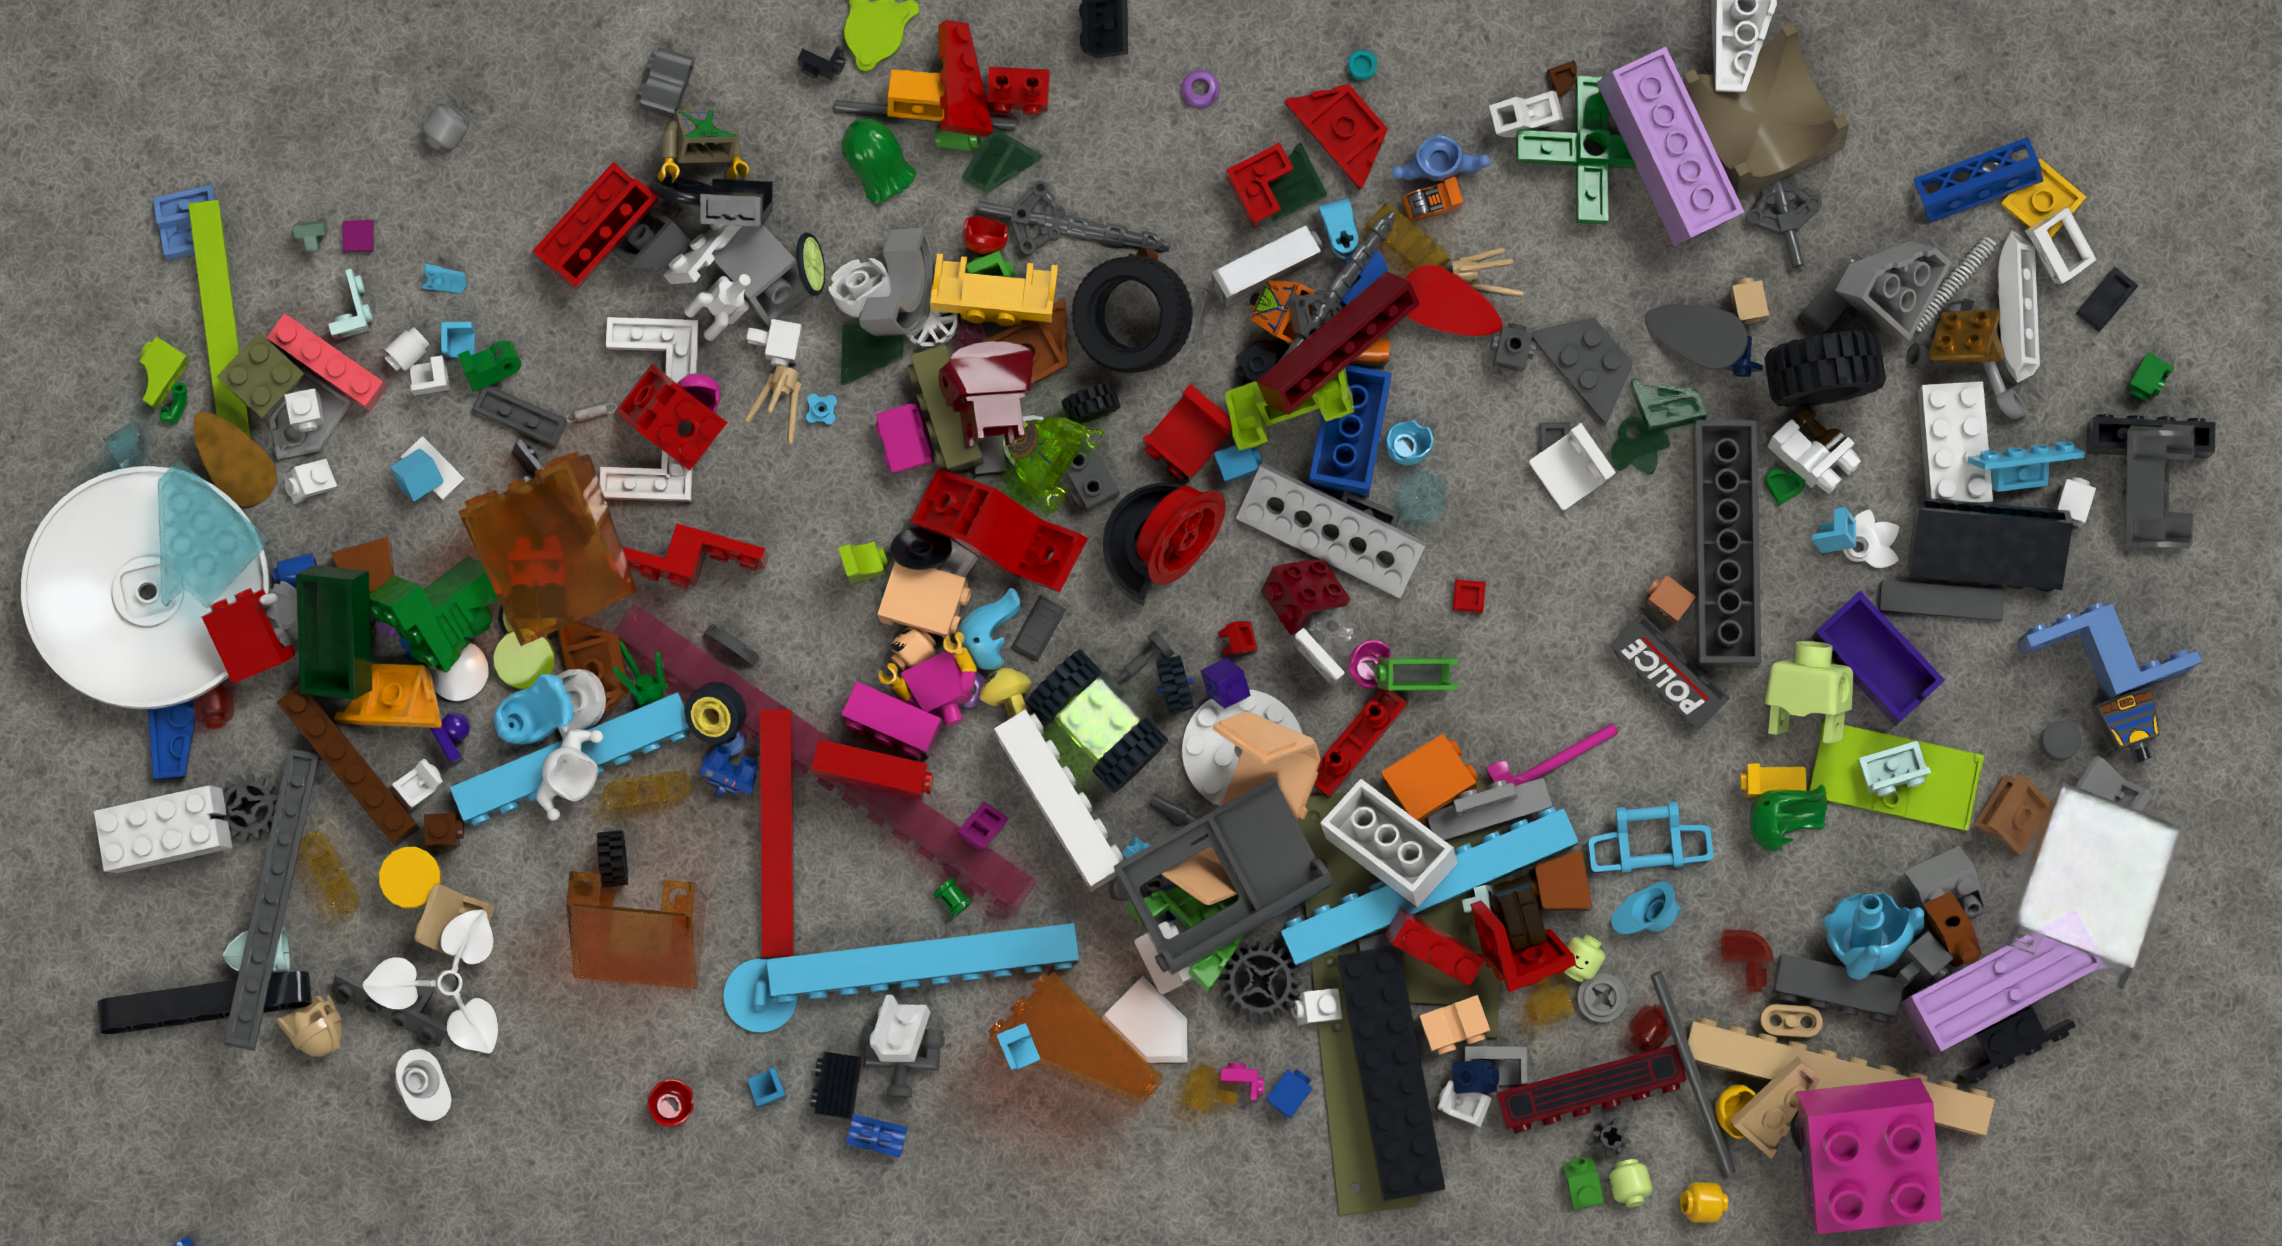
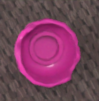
[677,373,721,413]
[1348,640,1395,689]

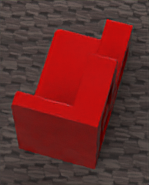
[1226,142,1294,229]

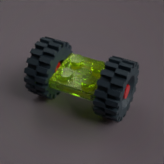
[1026,649,1168,793]

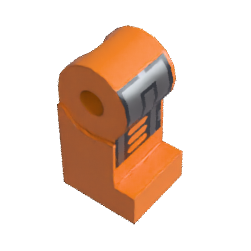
[1402,177,1464,221]

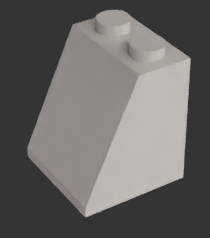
[712,224,809,328]

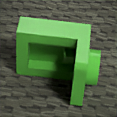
[965,251,1016,278]
[1563,1157,1604,1210]

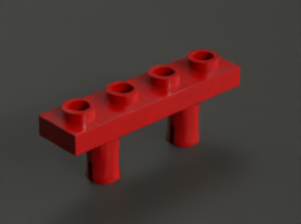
[1314,688,1408,798]

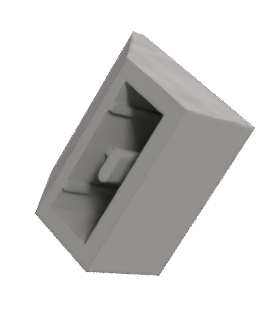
[1904,846,1988,935]

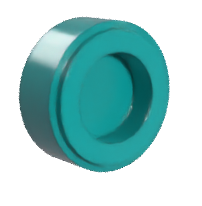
[1347,50,1378,81]

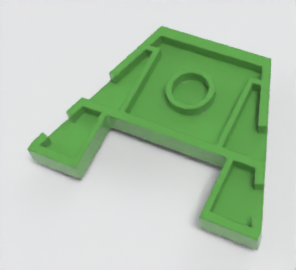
[1126,886,1245,993]

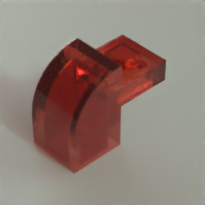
[1721,930,1774,994]

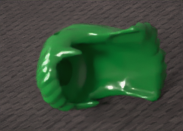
[841,118,916,203]
[1749,785,1827,851]

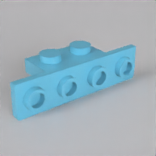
[1967,441,2085,492]

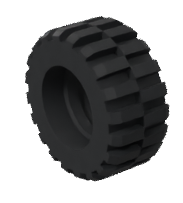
[1764,331,1886,407]

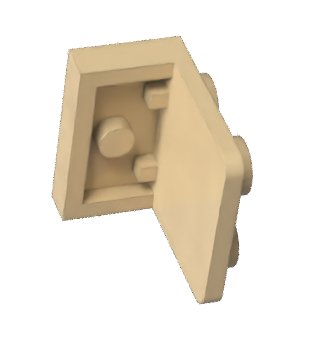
[415,883,495,960]

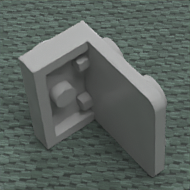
[2065,756,2152,846]

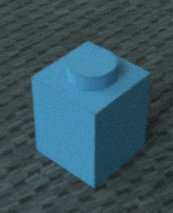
[1214,445,1262,486]

